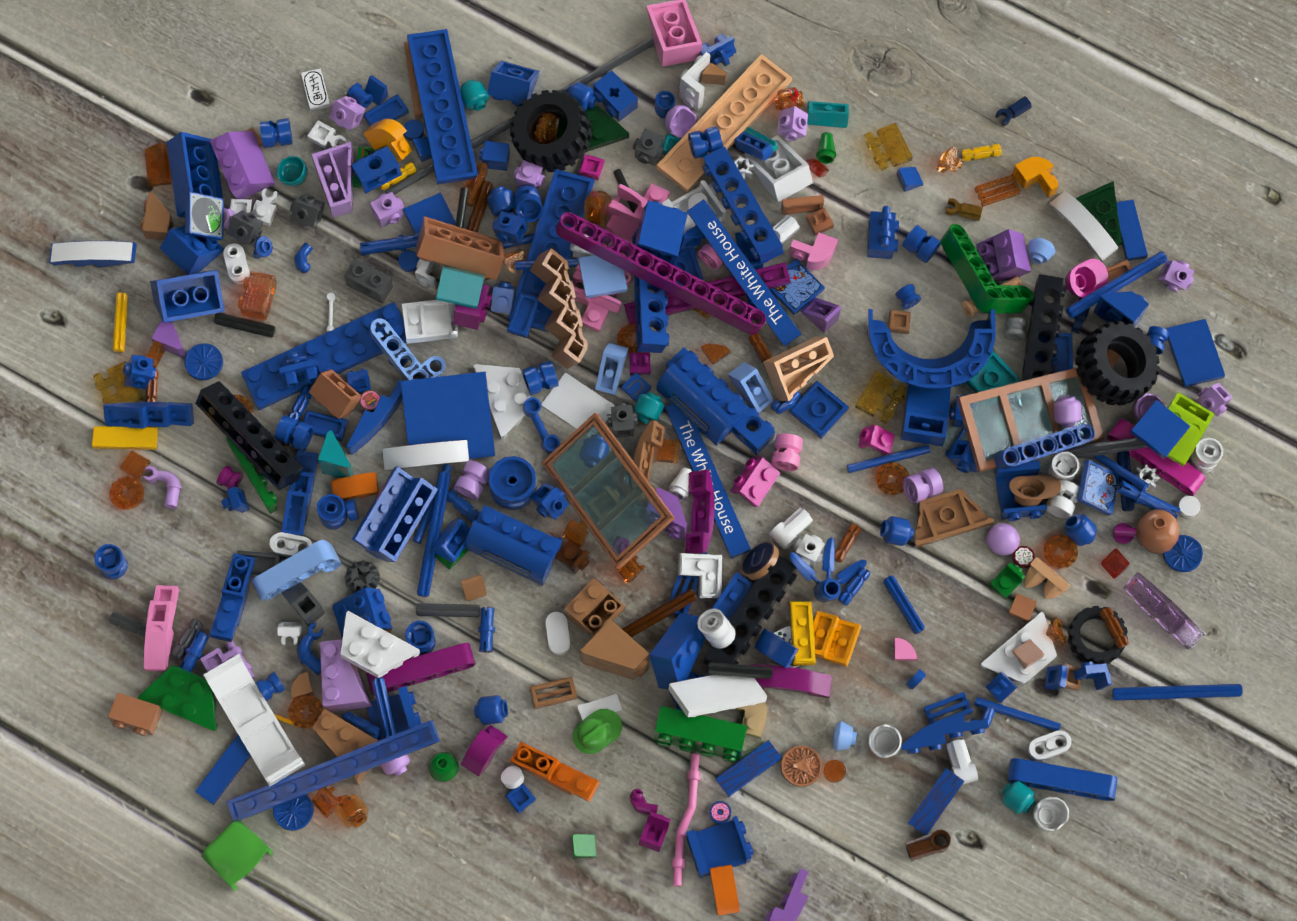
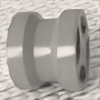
[1005,317,1027,341]

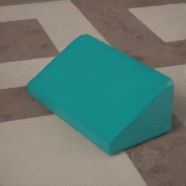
[807,101,849,128]

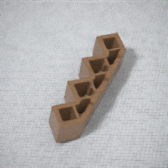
[530,248,588,369]

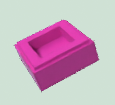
[579,154,605,181]

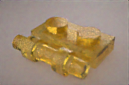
[864,123,913,171]
[93,361,144,404]
[855,371,907,424]

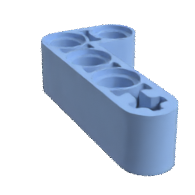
[370,318,445,380]
[252,540,342,601]

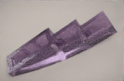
[1123,572,1205,649]

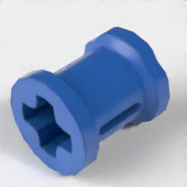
[346,83,374,108]

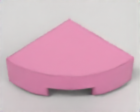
[894,638,917,661]

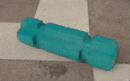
[743,127,778,153]

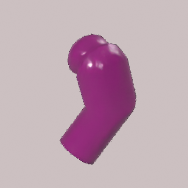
[630,789,658,815]

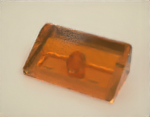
[145,142,172,187]
[465,163,488,207]

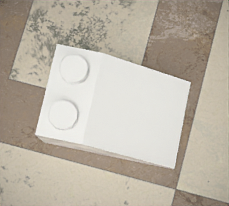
[743,135,813,202]

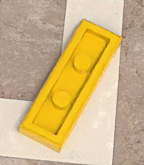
[92,426,159,450]
[789,602,816,665]

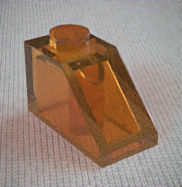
[584,191,611,226]

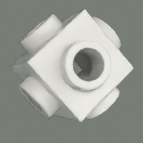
[793,534,825,569]

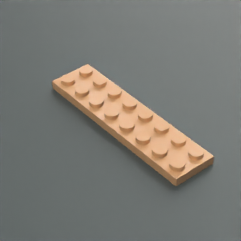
[656,54,792,193]

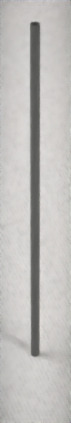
[385,37,655,194]

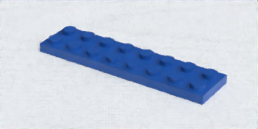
[407,29,478,185]
[508,169,595,332]
[241,302,407,410]

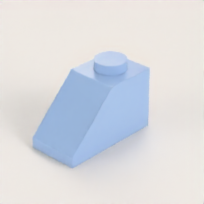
[595,343,628,395]
[728,362,774,413]

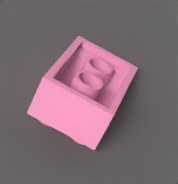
[646,0,702,67]

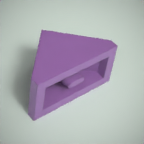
[801,298,841,333]
[151,319,186,357]

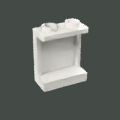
[662,180,727,237]

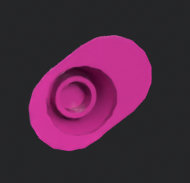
[1065,258,1108,298]

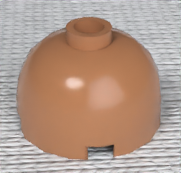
[1136,509,1180,554]

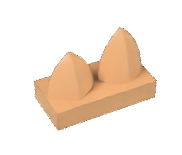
[1025,557,1071,599]

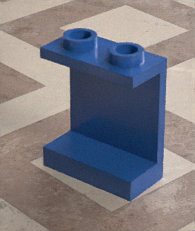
[994,460,1047,521]
[685,816,754,878]

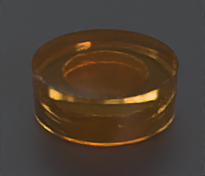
[823,760,846,783]

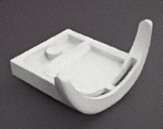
[402,300,458,344]

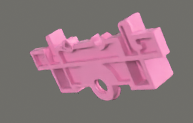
[572,183,670,333]

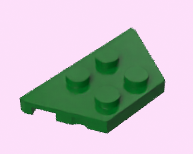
[137,665,218,731]

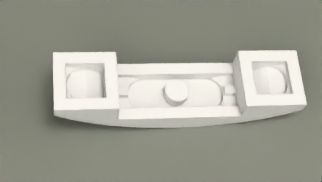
[1049,191,1118,261]
[382,440,469,470]

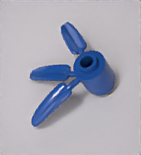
[790,537,867,603]

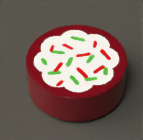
[1012,546,1035,569]

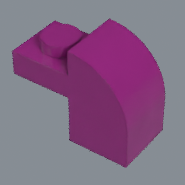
[461,725,508,777]

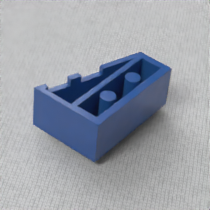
[649,613,706,690]

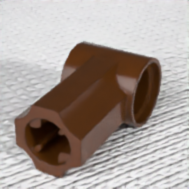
[905,830,951,862]

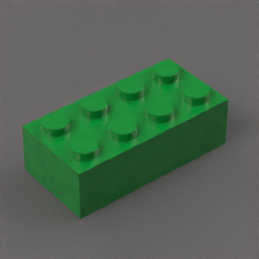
[654,706,748,762]

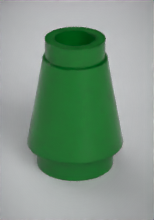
[816,132,836,164]

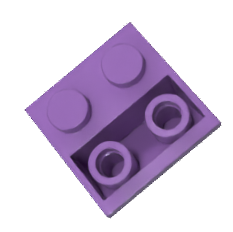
[976,229,1031,282]
[646,487,687,541]

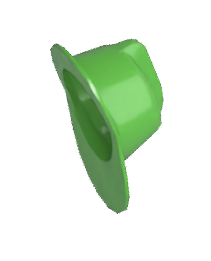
[573,709,622,754]

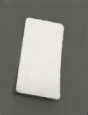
[578,694,622,720]

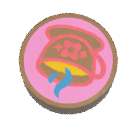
[360,390,381,412]

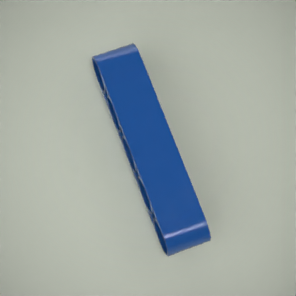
[994,424,1095,470]
[1007,758,1118,801]

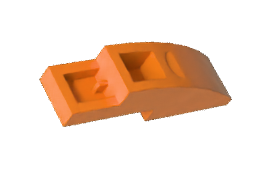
[510,741,600,802]

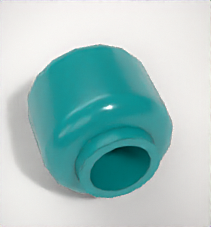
[460,80,489,111]
[633,392,664,424]
[1001,781,1036,814]

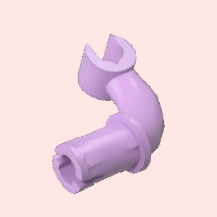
[143,466,182,509]

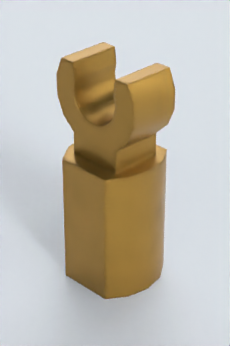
[945,198,983,221]

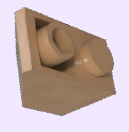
[140,192,173,240]

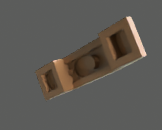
[632,420,665,508]

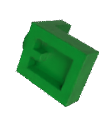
[989,562,1025,600]

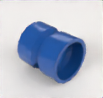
[260,118,293,148]
[688,126,723,159]
[513,185,543,222]
[902,225,941,264]
[522,361,559,395]
[274,415,314,451]
[317,494,347,530]
[94,544,128,580]
[405,621,436,656]

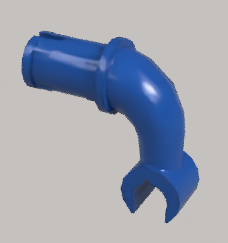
[297,623,323,676]

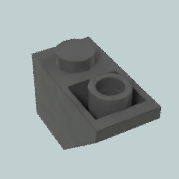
[282,582,325,627]

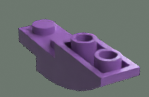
[764,868,808,921]

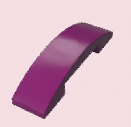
[685,469,715,554]
[750,664,832,698]

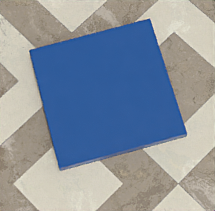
[401,371,495,459]

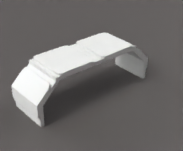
[204,654,305,786]

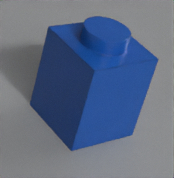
[479,141,510,171]

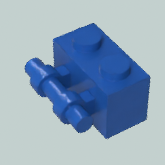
[867,206,899,259]

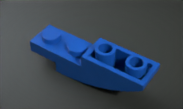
[210,553,255,642]
[901,714,989,754]

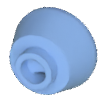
[1028,238,1056,264]
[833,721,857,751]

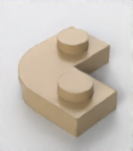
[734,702,767,739]

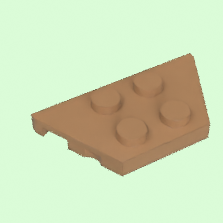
[914,489,994,548]

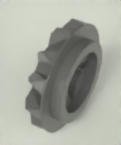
[345,560,380,593]

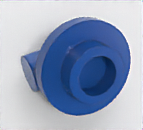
[252,236,273,259]

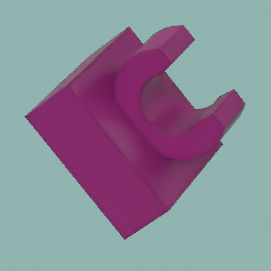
[629,352,651,376]

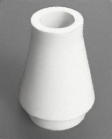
[668,468,692,501]

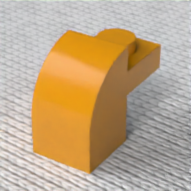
[363,119,412,162]
[1012,157,1058,198]

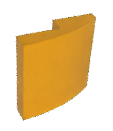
[813,611,861,667]

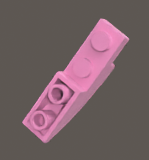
[144,585,179,672]

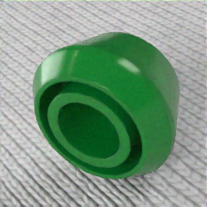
[428,752,459,782]

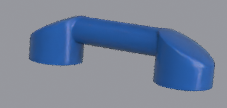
[523,397,560,453]

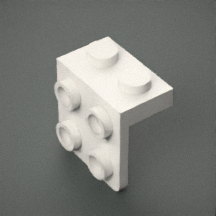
[679,52,710,112]

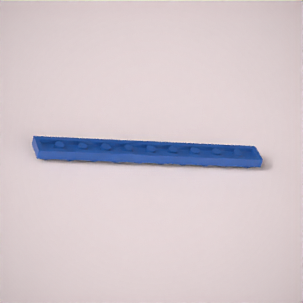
[227,720,441,821]

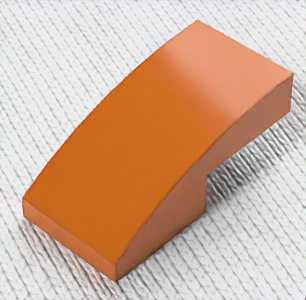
[331,472,379,501]
[709,864,740,916]

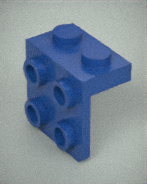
[333,587,393,640]
[367,686,422,741]

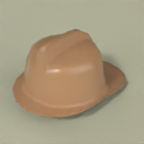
[1009,475,1061,507]

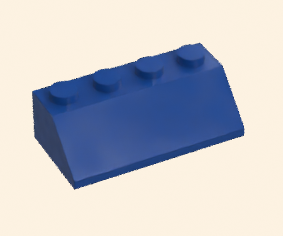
[166,132,225,218]

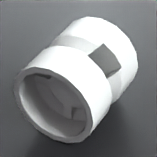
[1189,438,1223,473]
[1047,452,1079,482]
[1046,479,1079,519]
[697,609,736,648]

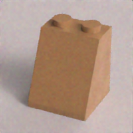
[580,619,649,680]

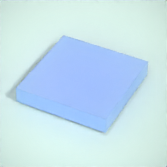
[578,255,627,299]

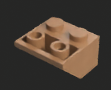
[564,578,626,637]

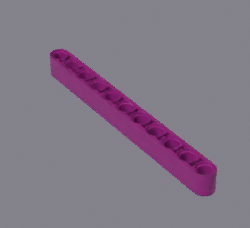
[555,212,766,335]

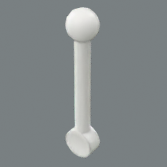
[326,293,335,332]

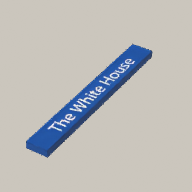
[687,199,801,347]
[665,404,751,559]

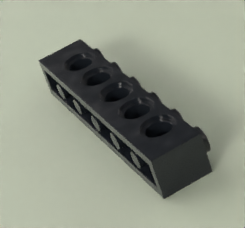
[1019,274,1066,403]
[195,381,304,490]
[703,555,798,665]

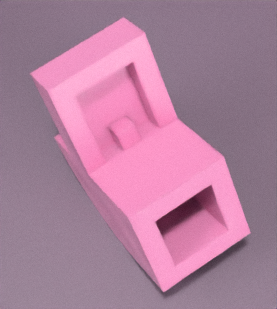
[789,233,838,270]

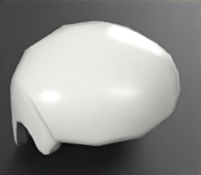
[868,724,902,758]
[1032,797,1069,831]

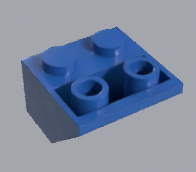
[160,225,224,274]

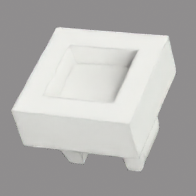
[277,621,302,645]

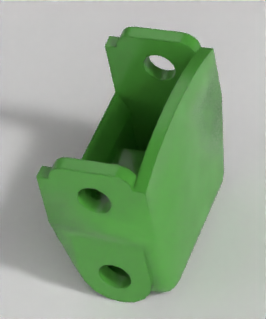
[201,819,274,892]

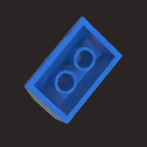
[150,270,225,323]

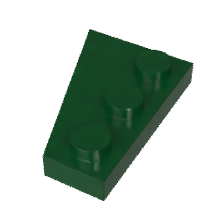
[1076,181,1122,246]

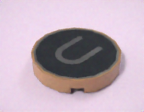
[741,541,779,580]

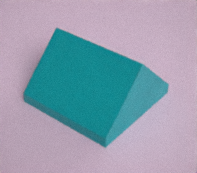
[436,265,485,309]
[318,430,353,478]

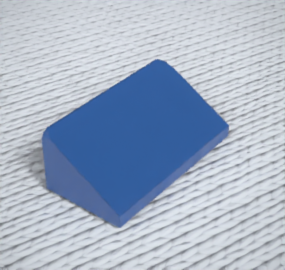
[432,518,470,563]

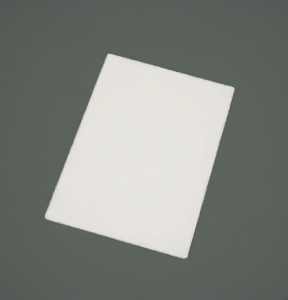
[541,373,615,438]

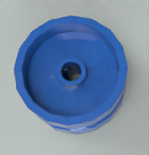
[489,456,537,510]

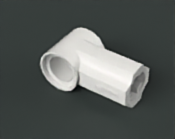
[762,215,800,244]
[769,508,813,550]
[945,739,978,785]

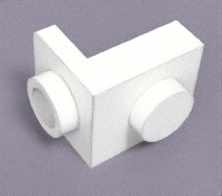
[415,259,437,289]

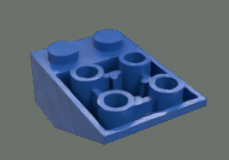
[901,385,951,447]

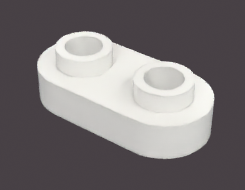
[223,243,250,284]
[270,532,312,557]
[1028,730,1071,761]

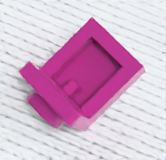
[858,425,895,455]

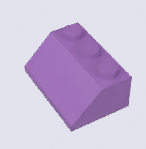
[210,131,276,199]

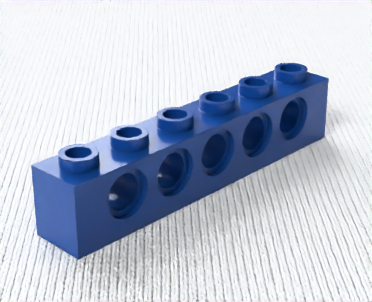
[702,146,784,265]
[632,228,670,353]
[666,347,775,455]

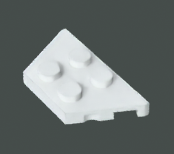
[473,364,531,440]
[341,611,420,678]
[980,612,1057,685]

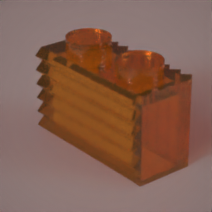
[238,271,277,320]

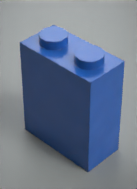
[635,200,688,265]

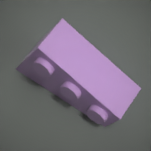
[312,142,353,218]
[320,639,373,712]

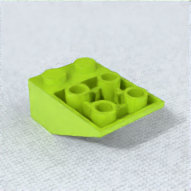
[1167,392,1214,467]

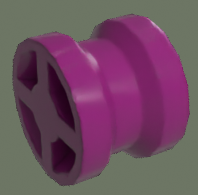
[216,466,243,490]

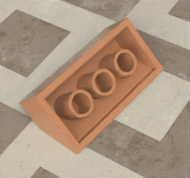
[416,216,504,280]

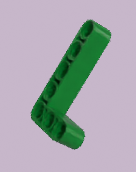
[940,224,1034,314]

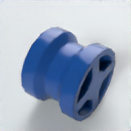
[895,284,921,309]

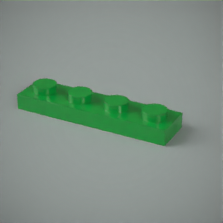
[226,437,278,514]

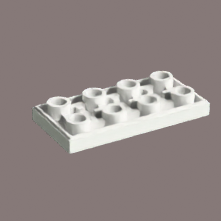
[668,675,767,718]

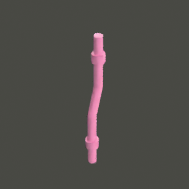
[672,754,701,887]

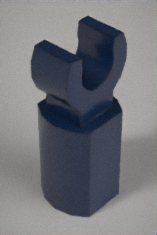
[995,96,1032,126]
[1071,297,1090,334]

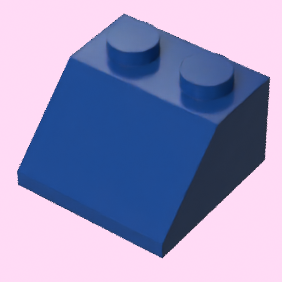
[487,60,540,106]
[1093,291,1149,328]

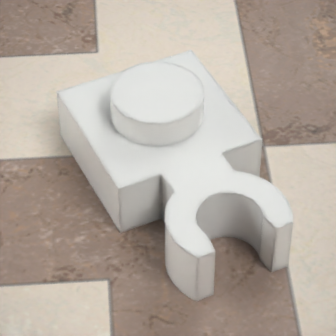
[307,120,346,149]
[251,188,278,227]

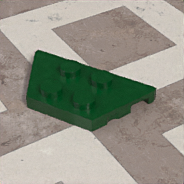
[556,106,629,153]

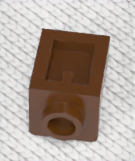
[555,540,590,574]

